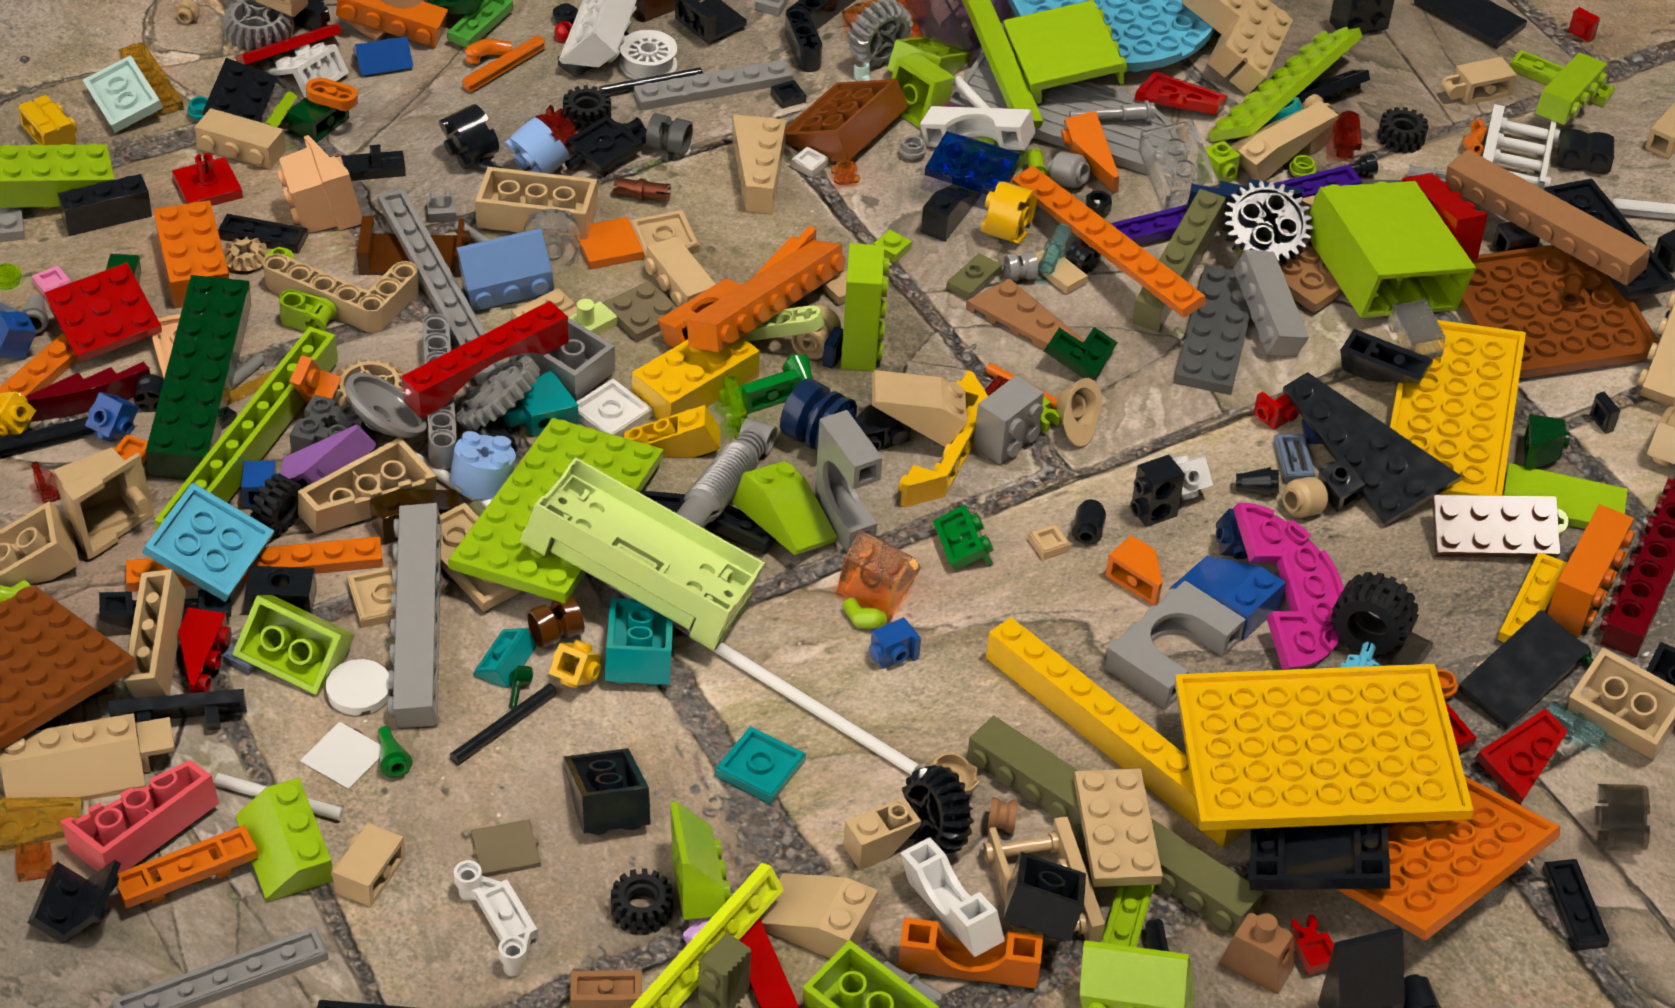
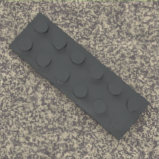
[1174,265,1251,395]

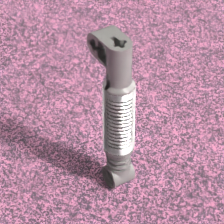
[676,418,777,528]

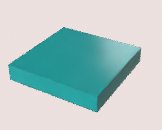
[715,726,806,804]

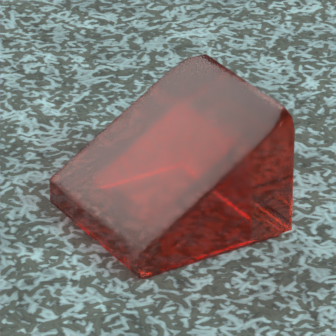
[31,461,61,504]

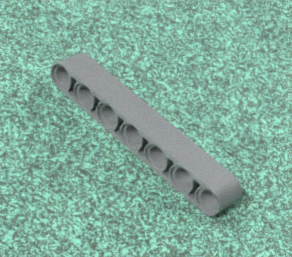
[422,314,457,470]

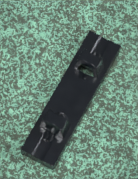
[322,144,406,181]
[109,689,247,730]

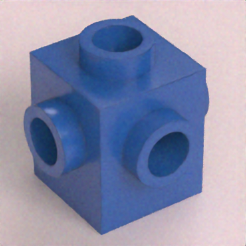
[85,392,139,442]

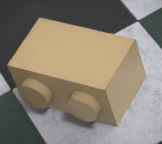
[331,823,406,907]

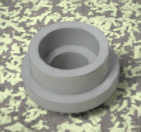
[899,135,926,160]

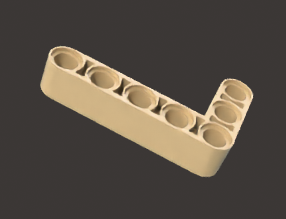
[263,253,419,333]

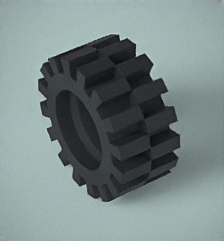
[563,85,611,131]
[1377,107,1429,154]
[250,474,303,535]
[611,868,673,935]

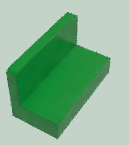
[732,369,800,415]

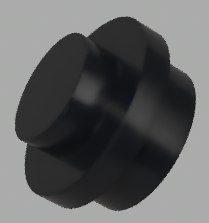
[553,3,578,25]

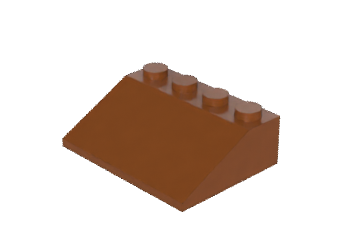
[785,79,908,163]

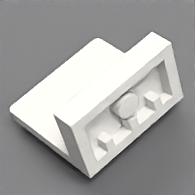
[268,42,349,98]

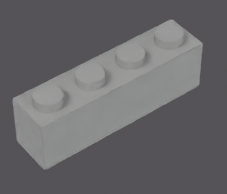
[1233,250,1309,356]

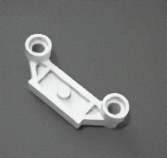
[454,860,538,976]

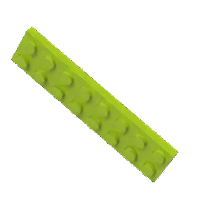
[1208,27,1363,142]

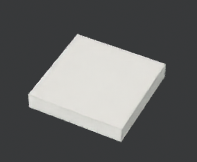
[576,379,654,437]

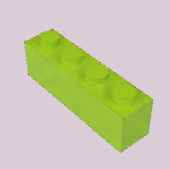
[1535,52,1608,125]

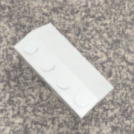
[559,0,637,67]

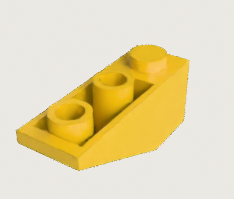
[624,405,721,458]

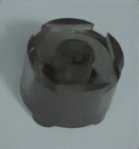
[1594,783,1650,851]

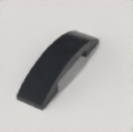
[99,589,232,629]

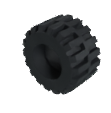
[1331,572,1419,658]

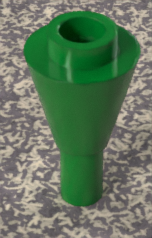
[782,354,813,382]
[378,726,413,778]

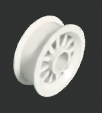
[619,30,677,80]

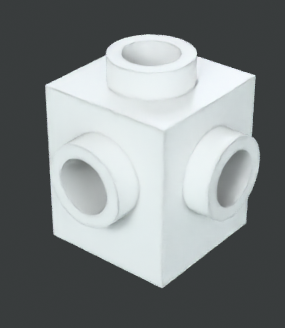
[1173,455,1213,500]

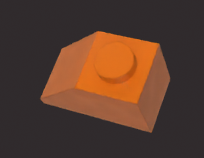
[1105,535,1163,605]

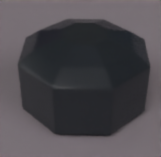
[1085,191,1112,216]

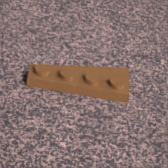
[966,278,1085,350]

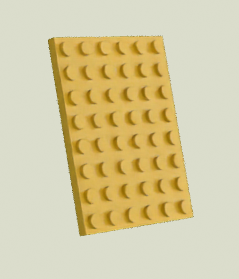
[1174,664,1474,831]

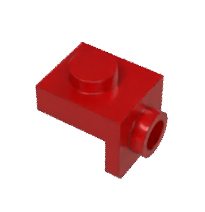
[1254,391,1299,430]

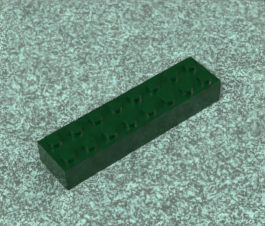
[146,275,251,479]

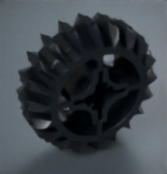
[902,765,974,856]

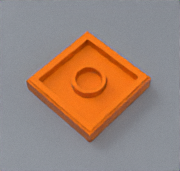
[577,217,644,269]

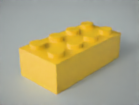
[632,337,760,419]

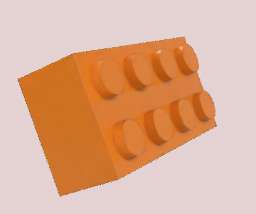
[153,200,229,309]
[1547,504,1635,637]

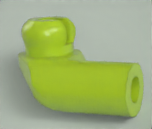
[842,598,887,629]

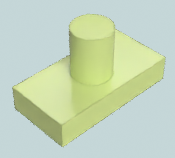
[569,299,618,335]

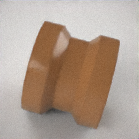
[987,797,1018,834]

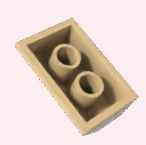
[1567,647,1675,760]

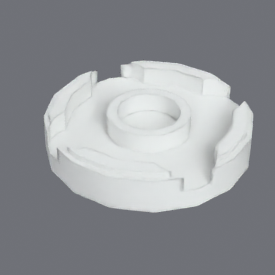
[326,659,392,716]

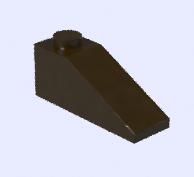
[370,489,464,545]

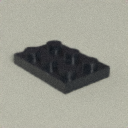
[202,58,277,122]

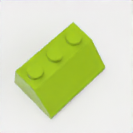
[232,595,355,695]
[235,777,333,902]
[670,801,731,920]
[1079,940,1196,1008]

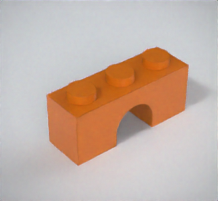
[657,279,742,348]

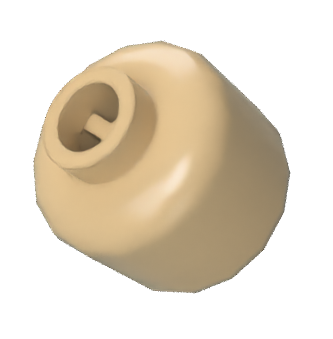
[1282,477,1328,518]

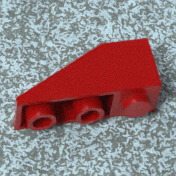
[178,607,232,693]

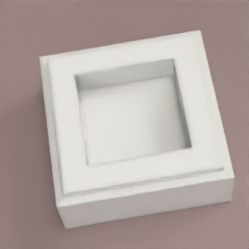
[790,146,829,178]

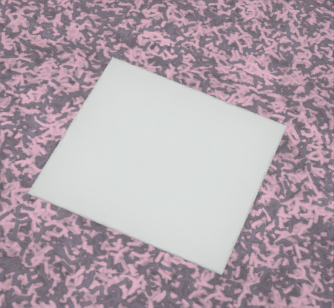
[300,722,381,789]

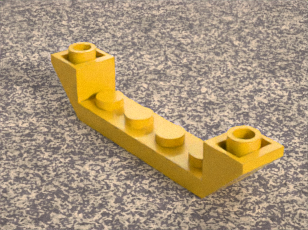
[898,370,988,507]

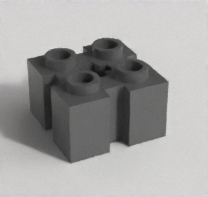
[289,395,372,454]

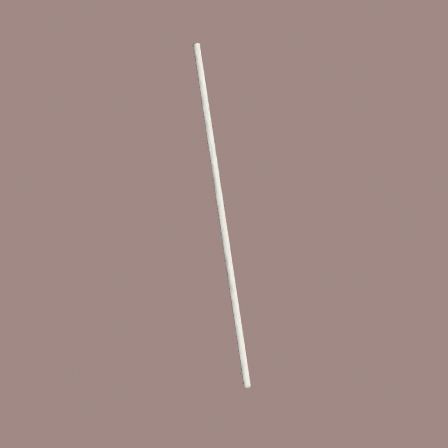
[413,450,920,775]

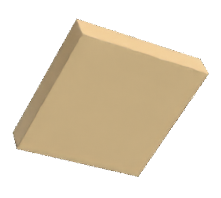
[629,210,700,260]
[347,565,398,628]

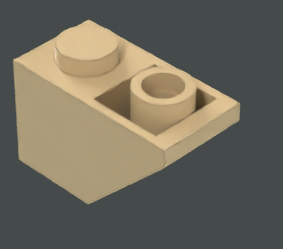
[843,797,921,870]

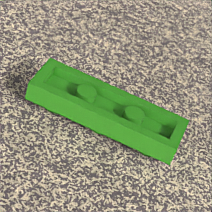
[447,0,513,48]

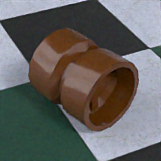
[526,595,585,649]

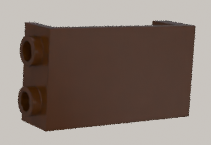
[357,216,470,277]

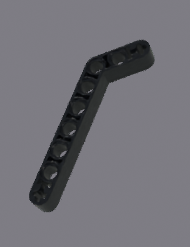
[785,0,856,72]

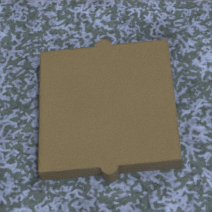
[471,819,541,877]

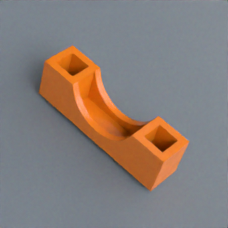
[336,0,448,48]
[898,917,1043,989]

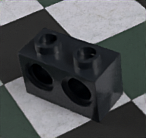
[1130,454,1185,527]

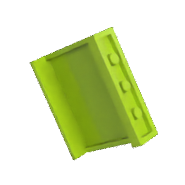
[1003,0,1127,104]

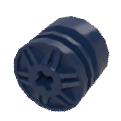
[780,378,857,452]

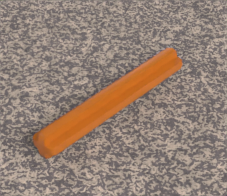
[462,35,545,92]

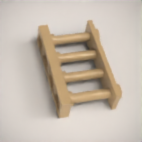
[983,816,1105,942]

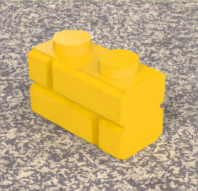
[18,95,78,145]

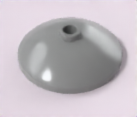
[345,372,427,438]

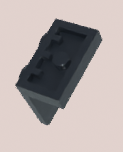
[675,0,747,44]
[27,859,121,944]

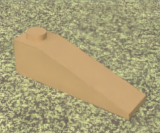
[1231,101,1339,181]

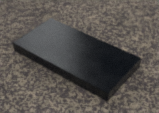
[1414,0,1527,49]
[1458,610,1590,729]

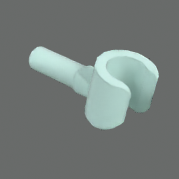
[854,62,871,81]

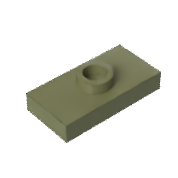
[946,253,1002,300]

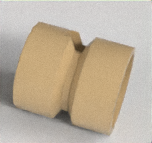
[791,305,841,360]

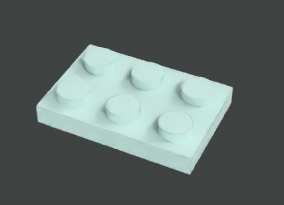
[83,55,163,133]

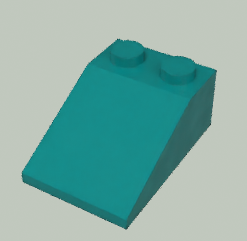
[605,598,673,686]

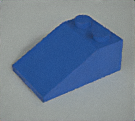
[1169,556,1286,641]

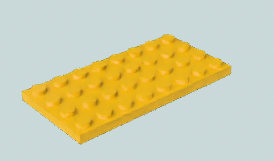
[1390,316,1526,496]

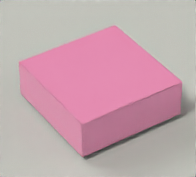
[32,266,72,297]

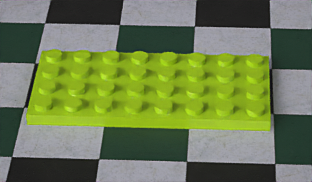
[448,418,664,603]

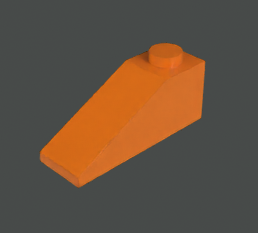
[1061,111,1119,192]

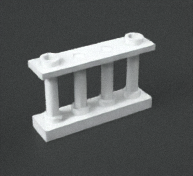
[1482,104,1560,190]

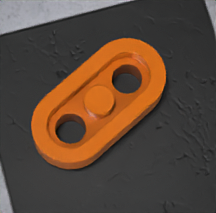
[306,78,358,111]

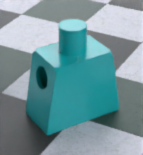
[503,371,579,437]

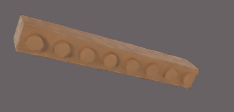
[1445,149,1650,286]

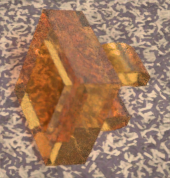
[15,840,53,882]

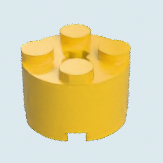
[981,181,1037,244]

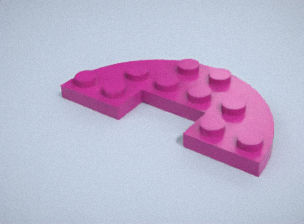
[1233,502,1344,670]

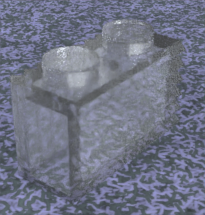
[1388,299,1445,358]

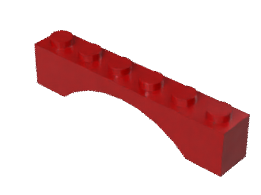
[401,301,569,419]

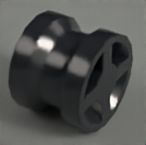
[1065,238,1101,273]
[134,374,164,412]

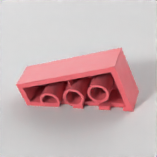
[60,760,219,873]

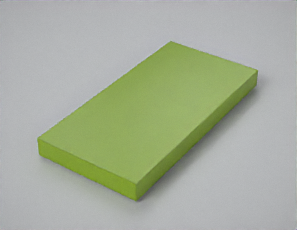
[1503,463,1628,529]

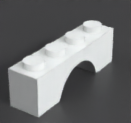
[920,106,1036,150]
[900,837,1005,957]

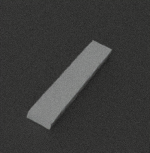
[111,926,329,1008]

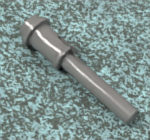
[1069,100,1156,122]

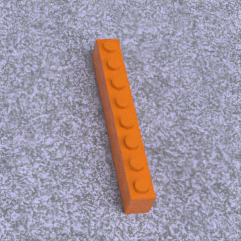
[686,240,845,353]

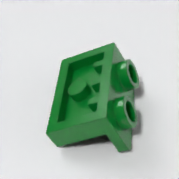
[933,504,994,571]

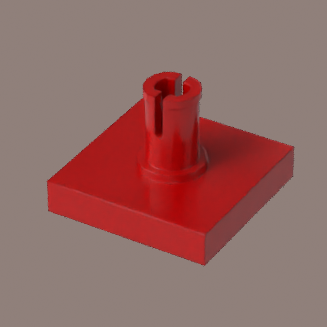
[172,153,243,206]

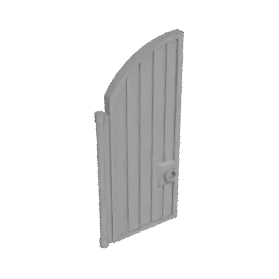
[948,48,1182,184]

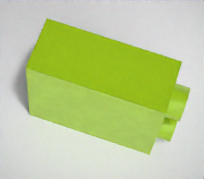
[1309,181,1476,318]

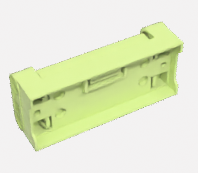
[520,457,765,651]

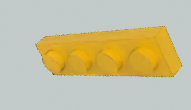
[1497,552,1567,642]

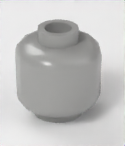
[1048,152,1090,189]

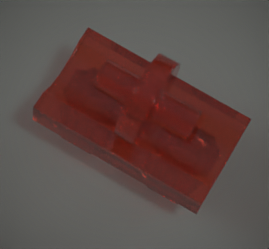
[1332,110,1362,158]

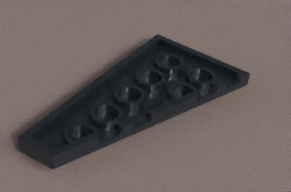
[1283,372,1462,527]

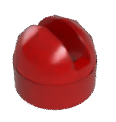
[554,21,572,44]

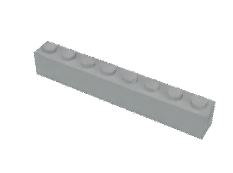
[388,503,442,729]

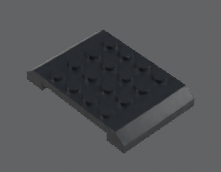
[1249,823,1391,890]

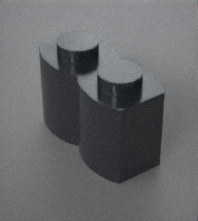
[1556,129,1614,173]

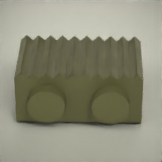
[698,933,751,1008]

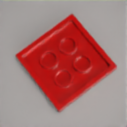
[44,263,162,363]

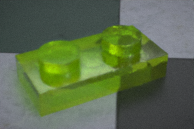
[718,375,748,439]

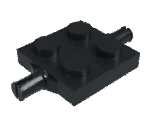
[565,115,643,175]

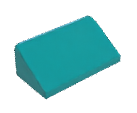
[473,628,537,688]

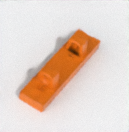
[116,825,258,909]

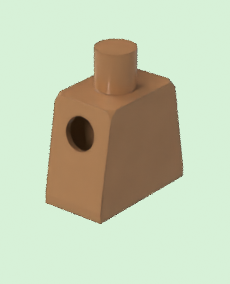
[1219,913,1294,994]

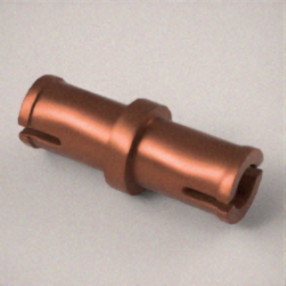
[613,177,671,201]

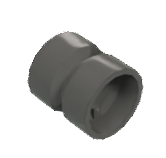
[646,113,693,156]

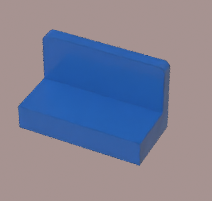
[353,36,413,76]

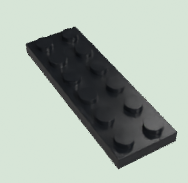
[1544,178,1675,300]

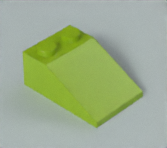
[887,35,973,76]
[732,461,838,555]

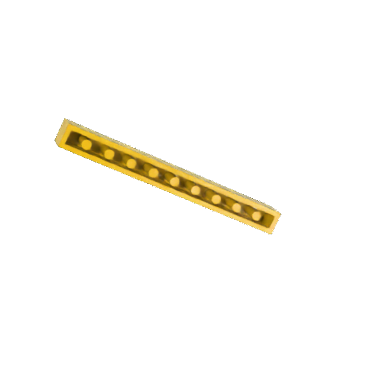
[985,617,1245,848]

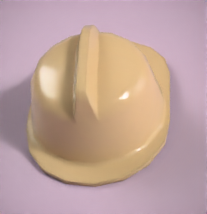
[1057,378,1102,447]

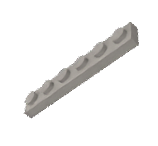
[634,60,793,111]

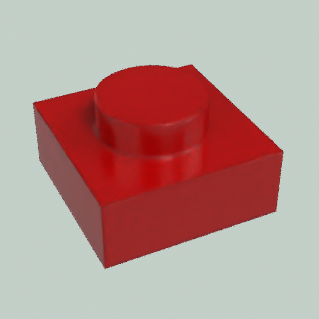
[1568,7,1600,42]

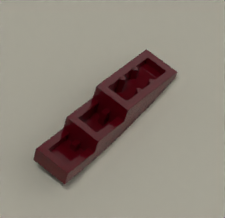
[25,361,150,422]

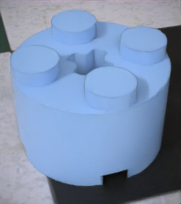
[504,117,570,174]
[450,431,516,500]

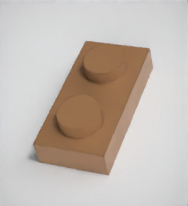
[570,970,642,1008]

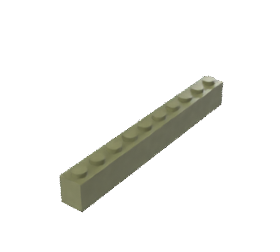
[967,715,1264,936]

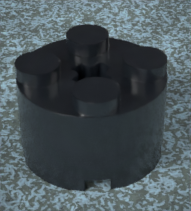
[439,104,499,169]

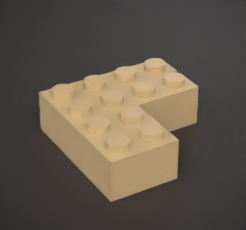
[1181,0,1293,95]

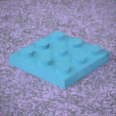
[142,482,274,602]

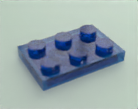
[925,131,1022,195]

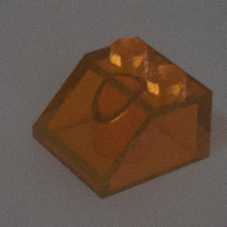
[836,530,921,621]

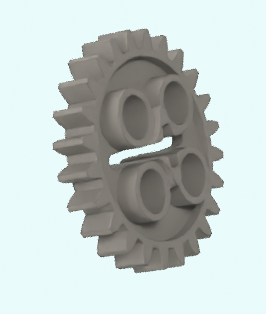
[455,355,540,431]

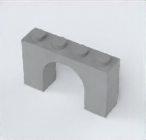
[815,410,882,554]
[1105,581,1246,710]

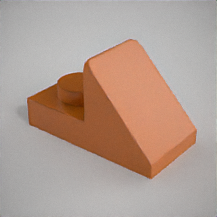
[289,355,341,404]

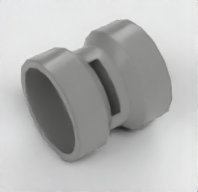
[1004,251,1038,281]

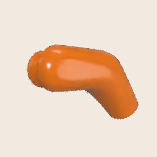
[465,38,512,65]
[1462,119,1488,155]

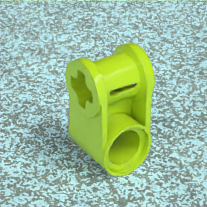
[279,289,337,331]

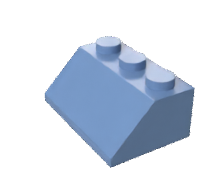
[457,228,554,312]

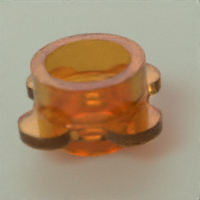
[831,160,860,185]

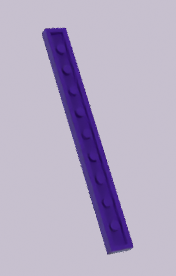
[1110,165,1363,245]

